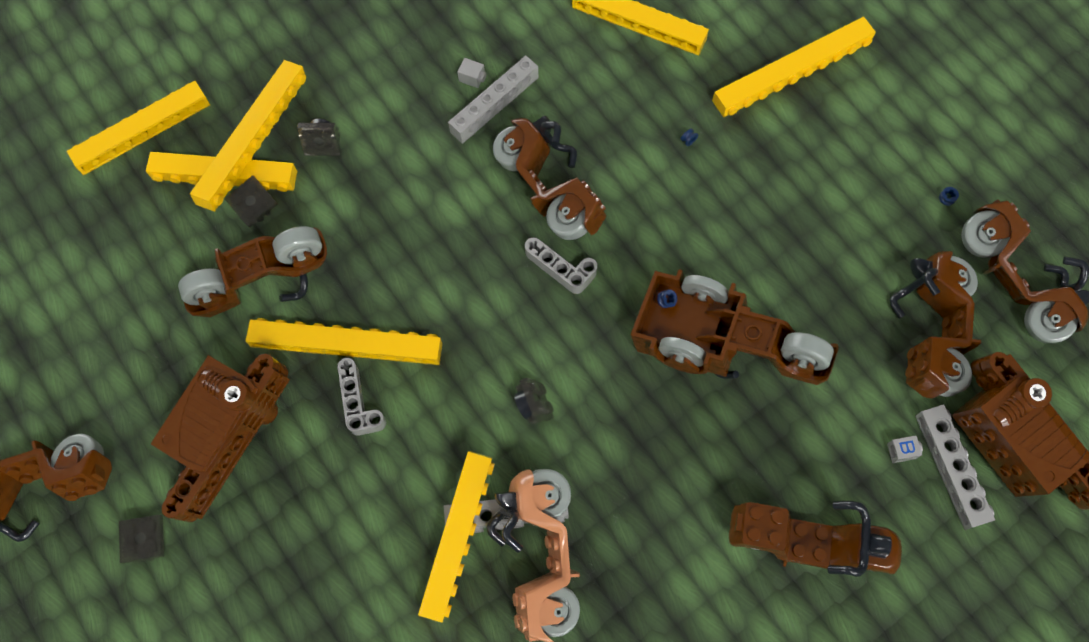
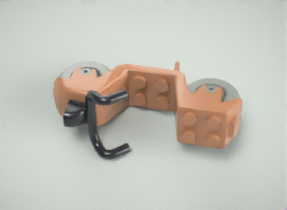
[487,469,580,642]

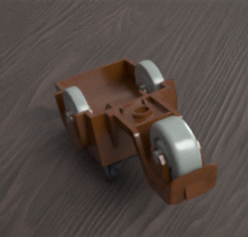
[631,269,839,385]

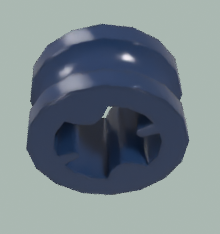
[680,128,699,146]
[939,187,959,206]
[657,290,677,308]

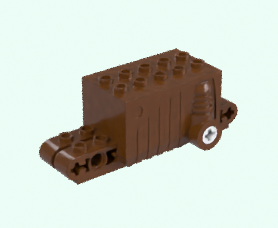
[951,352,1089,510]
[151,354,290,522]

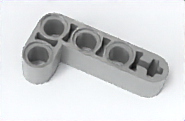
[525,238,597,294]
[338,358,386,435]

